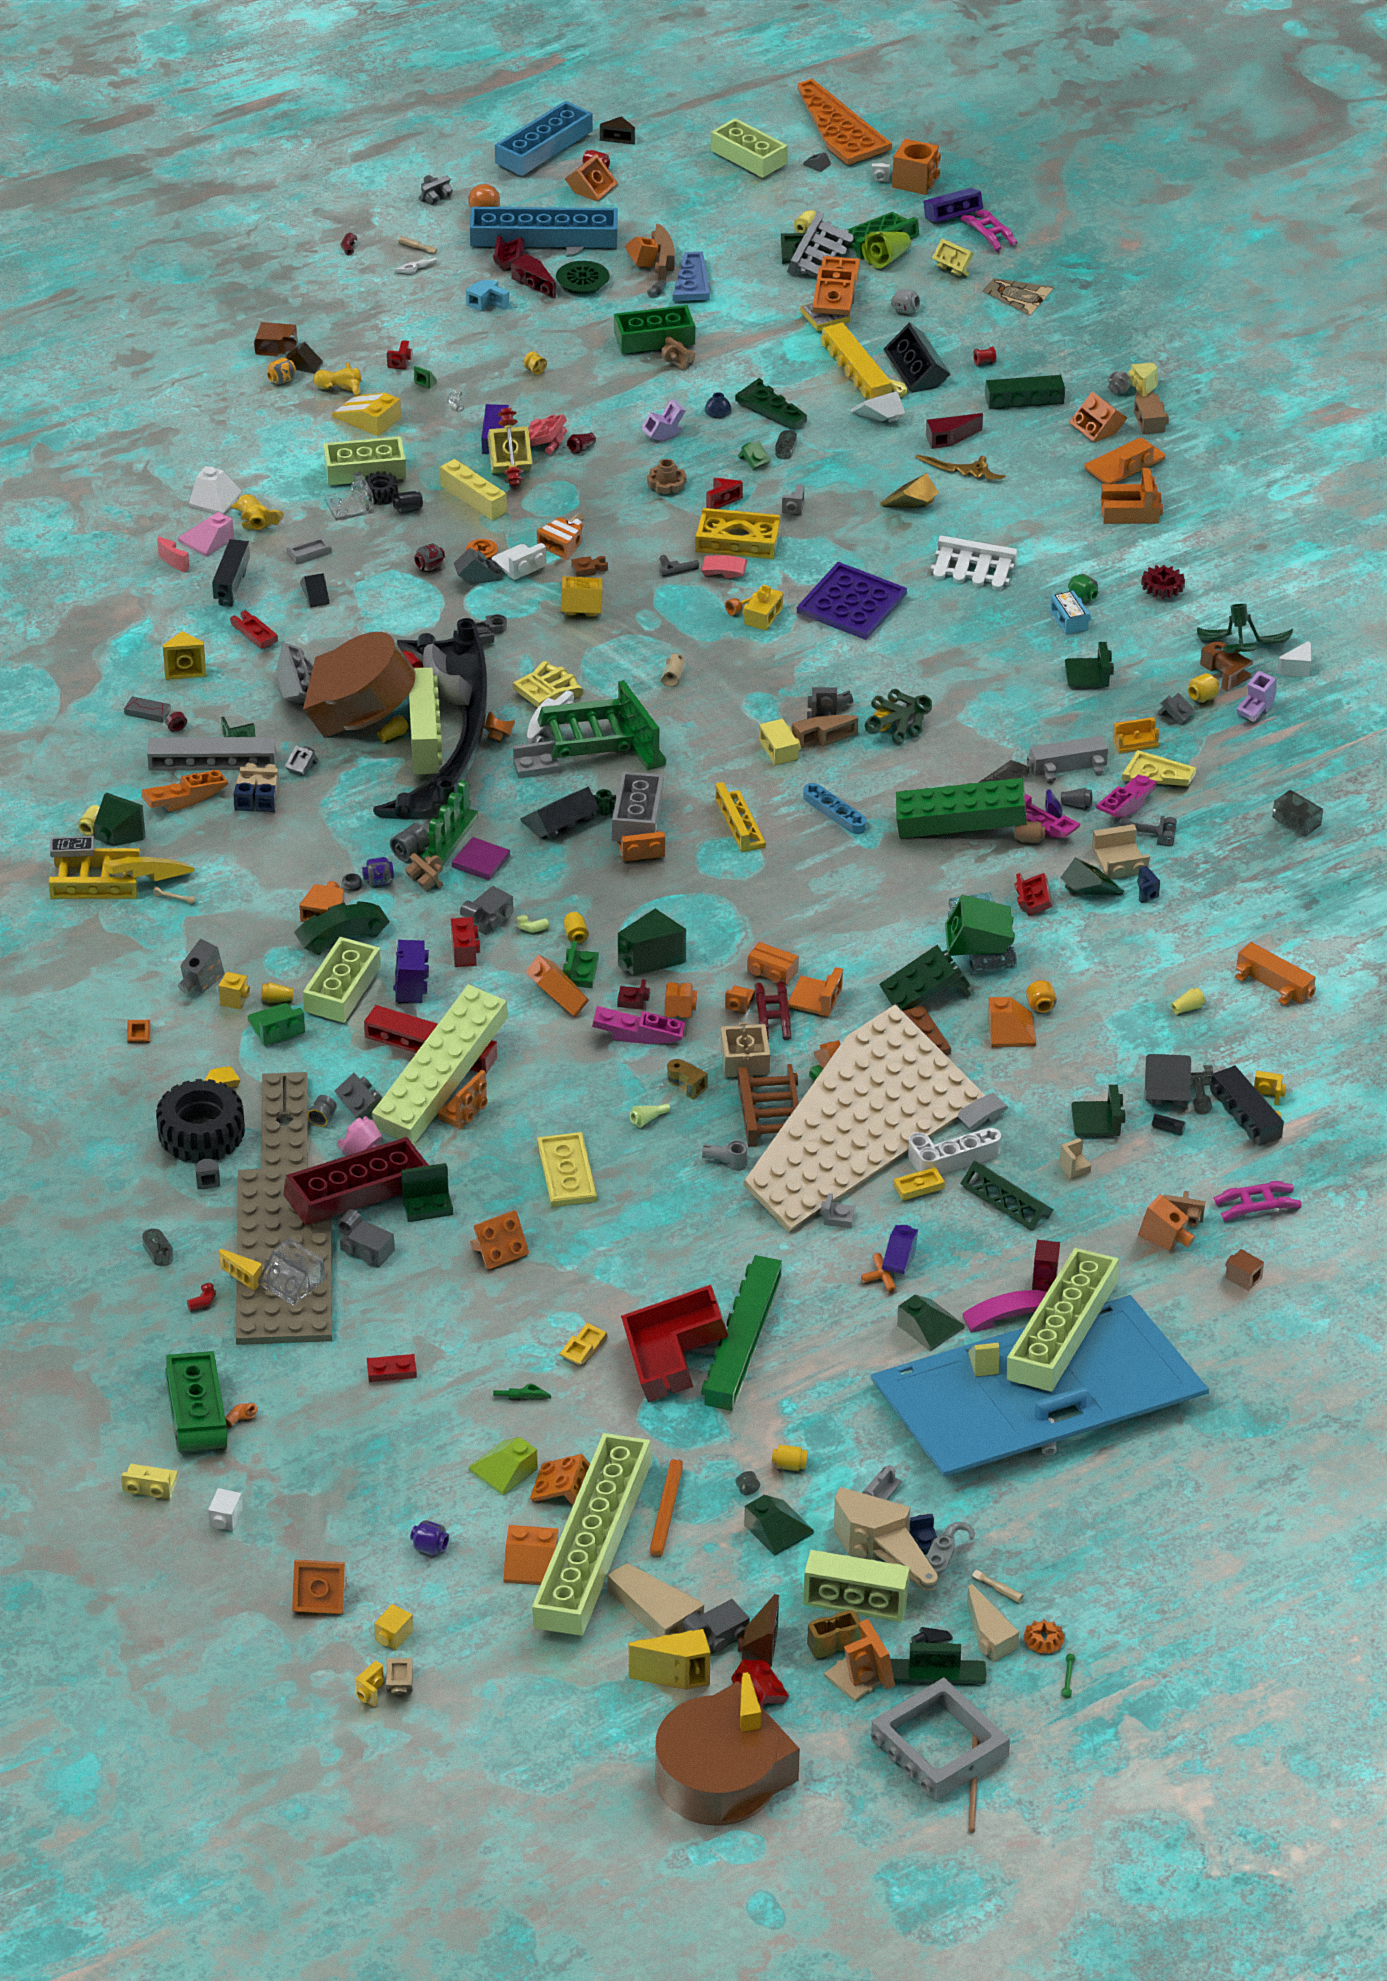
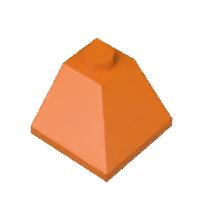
[565,154,618,201]
[987,997,1036,1047]

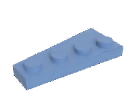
[673,251,710,301]

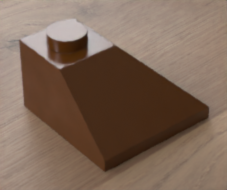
[738,1594,779,1667]

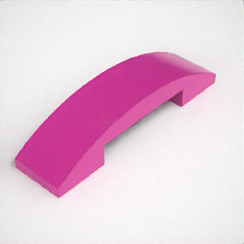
[1025,794,1080,838]
[963,1290,1047,1333]

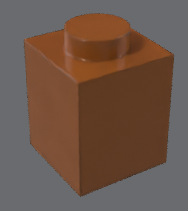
[1225,1249,1264,1291]

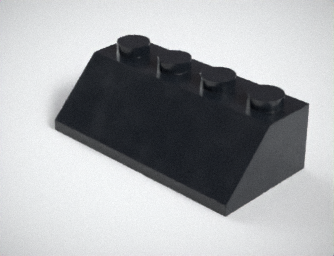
[883,322,950,393]

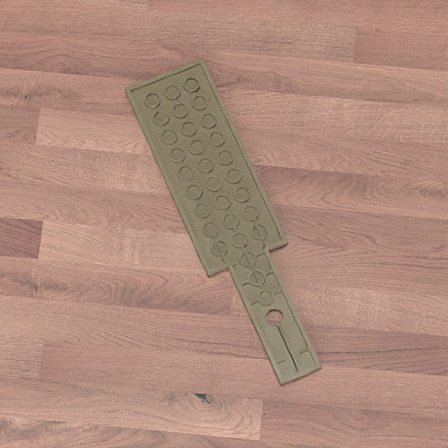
[236,1072,332,1345]

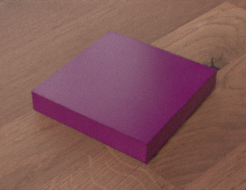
[452,837,510,880]

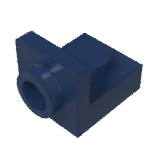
[1137,866,1160,903]
[909,1514,937,1555]

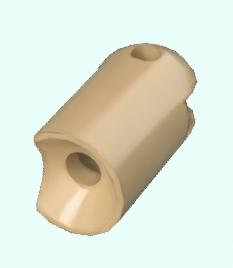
[660,653,685,687]

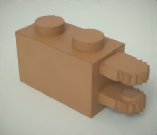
[1134,391,1169,434]

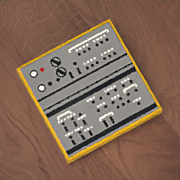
[800,297,851,331]

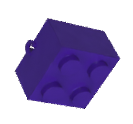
[393,939,429,1003]

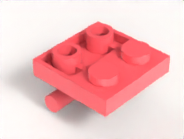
[528,414,567,455]

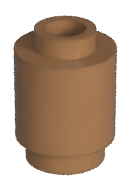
[1015,821,1045,843]

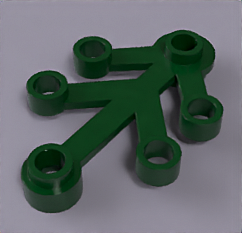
[865,689,932,745]

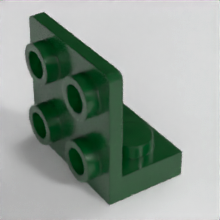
[401,1163,453,1222]

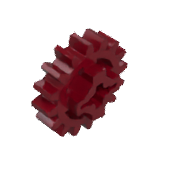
[1141,565,1185,599]

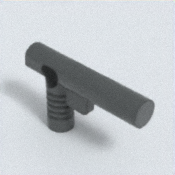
[659,555,699,576]

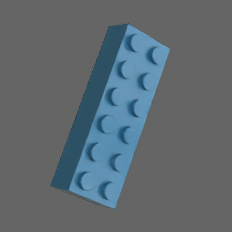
[495,101,593,176]

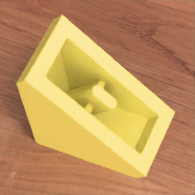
[969,1343,999,1377]

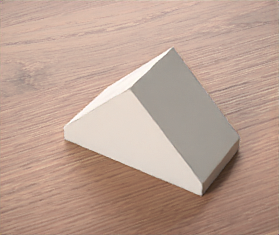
[1277,641,1311,677]

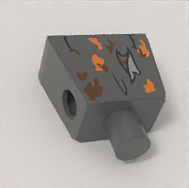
[178,939,225,994]

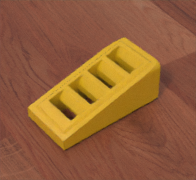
[218,1249,263,1290]
[740,1672,761,1732]

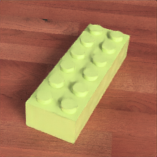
[409,667,442,774]

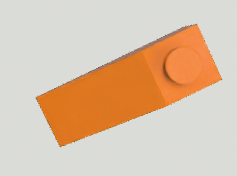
[525,955,589,1017]

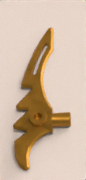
[915,455,1006,479]

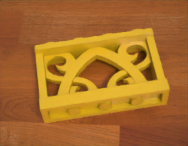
[695,508,781,559]

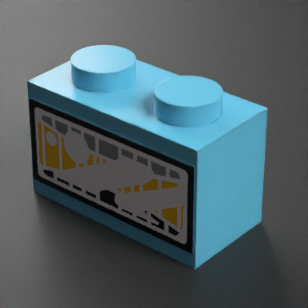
[1050,591,1091,635]

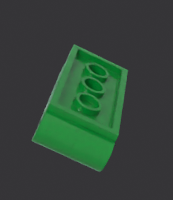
[165,1351,227,1452]

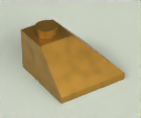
[880,473,939,508]

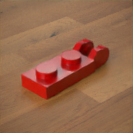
[230,610,278,649]

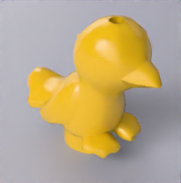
[313,362,362,395]
[231,494,284,530]

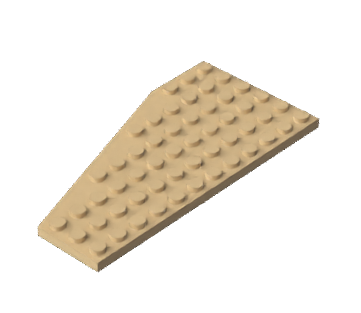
[743,1005,986,1233]

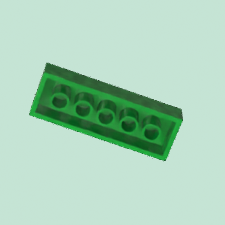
[896,778,1027,839]

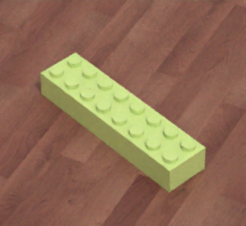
[372,984,509,1145]
[1007,1248,1119,1392]

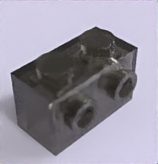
[1272,790,1323,837]

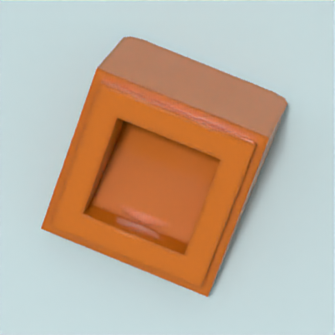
[127,1020,151,1042]

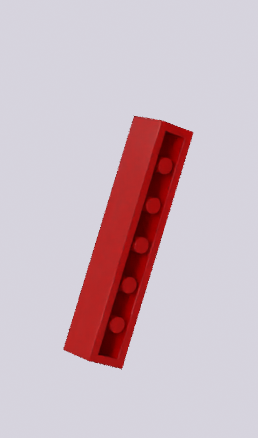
[364,1005,498,1074]

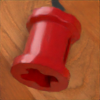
[973,346,997,366]

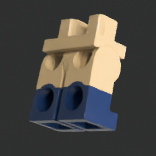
[233,763,279,812]

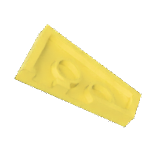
[1122,750,1196,786]

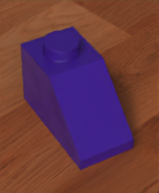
[882,1225,918,1274]

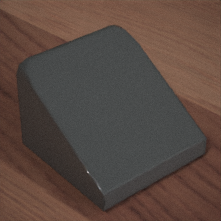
[803,152,831,172]

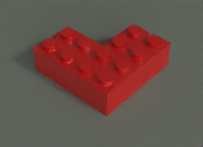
[621,1285,728,1402]

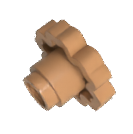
[647,459,687,494]

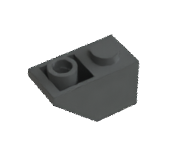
[454,548,502,584]

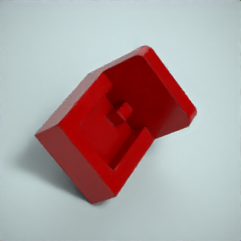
[387,340,413,370]

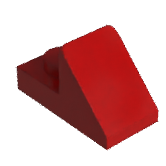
[706,478,743,509]

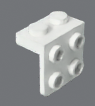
[492,543,546,580]

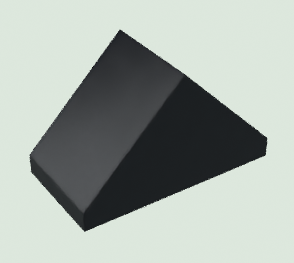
[300,573,330,608]

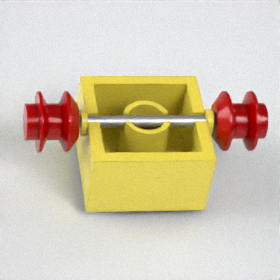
[487,408,532,486]

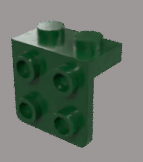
[1065,642,1114,688]
[1071,1084,1126,1136]

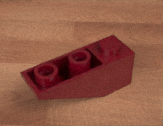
[511,254,556,299]
[926,413,983,449]

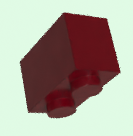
[1032,1239,1060,1292]

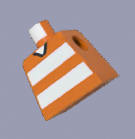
[537,518,583,560]

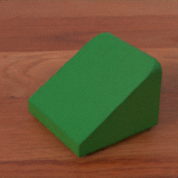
[414,366,437,389]

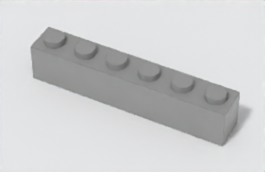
[147,737,276,770]

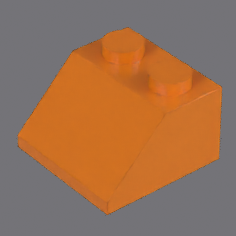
[503,1525,559,1585]

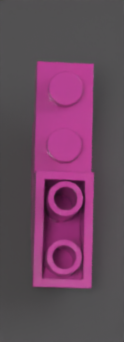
[1096,774,1157,818]
[592,1006,685,1044]

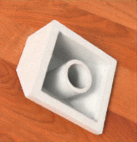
[850,391,905,423]
[189,466,242,515]

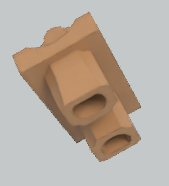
[661,337,696,370]
[405,853,444,891]
[1164,1191,1206,1227]

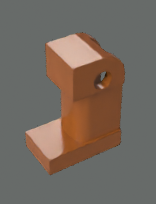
[1200,641,1253,692]

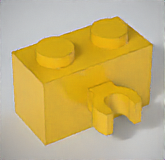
[742,584,783,631]

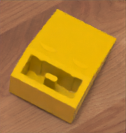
[628,1629,711,1690]

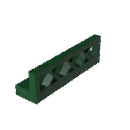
[960,1160,1054,1230]

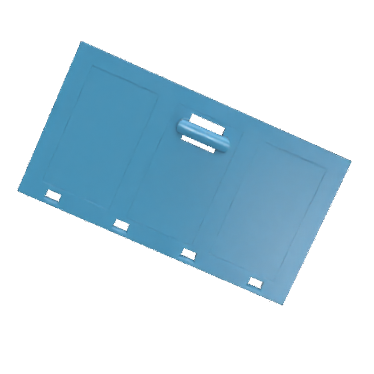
[871,1295,1209,1477]

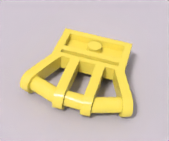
[513,660,584,708]

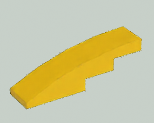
[103,857,194,881]

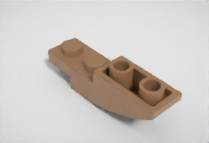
[651,224,675,281]

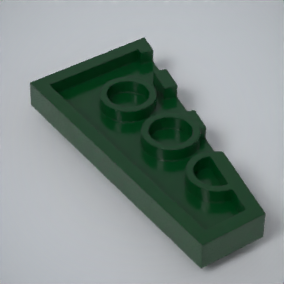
[735,378,807,430]

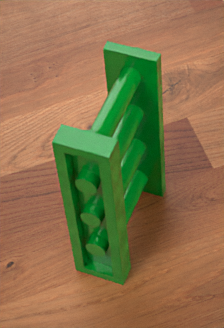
[537,698,635,759]

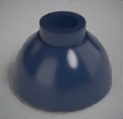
[705,392,731,418]

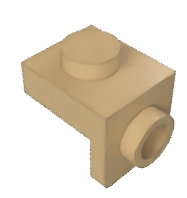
[386,1658,413,1694]

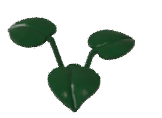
[1197,603,1293,653]

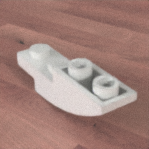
[527,690,574,744]

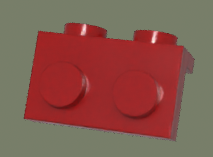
[1014,873,1053,916]
[731,1660,789,1708]

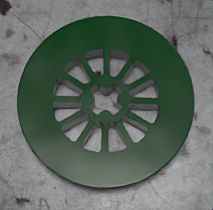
[556,261,610,294]

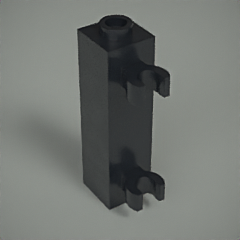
[212,539,250,607]

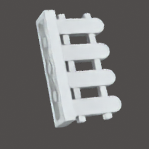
[930,535,1017,591]

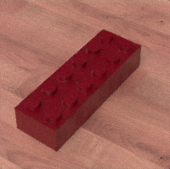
[283,1137,429,1225]

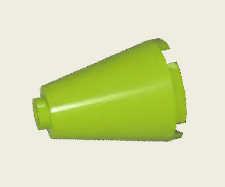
[862,231,911,268]

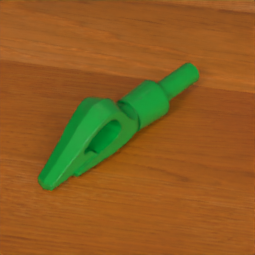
[493,1383,551,1400]

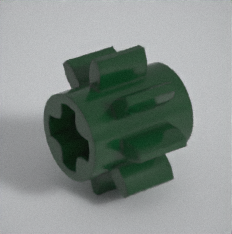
[593,789,616,815]

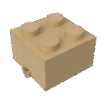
[720,1022,770,1077]

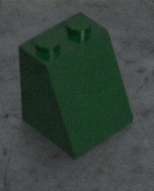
[618,908,686,976]

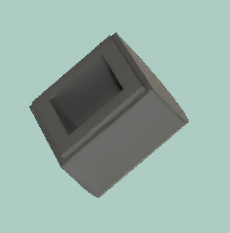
[195,1159,220,1189]

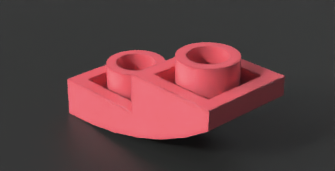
[157,536,190,573]
[701,555,747,579]

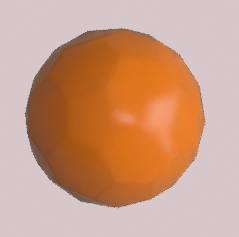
[468,184,500,209]

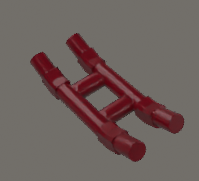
[754,982,791,1040]

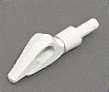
[394,257,437,275]

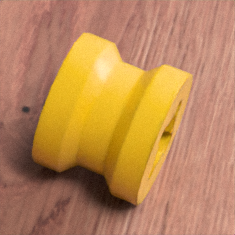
[523,351,547,375]

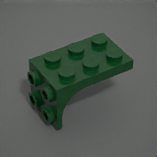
[879,945,971,1011]

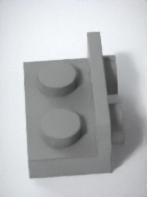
[513,741,559,778]

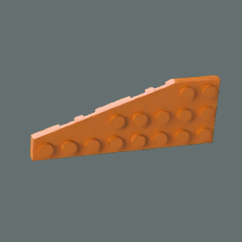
[797,79,892,165]

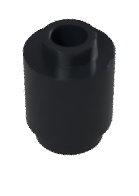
[393,491,423,513]

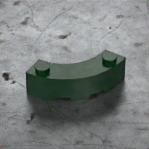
[294,901,390,955]

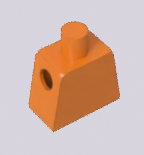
[299,881,345,922]
[1138,1194,1195,1250]

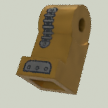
[667,1059,708,1100]

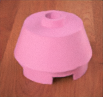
[337,1116,383,1156]

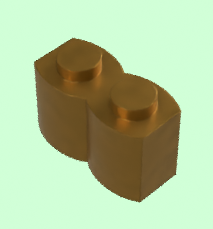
[807,1610,861,1658]

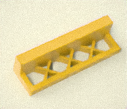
[715,782,766,852]

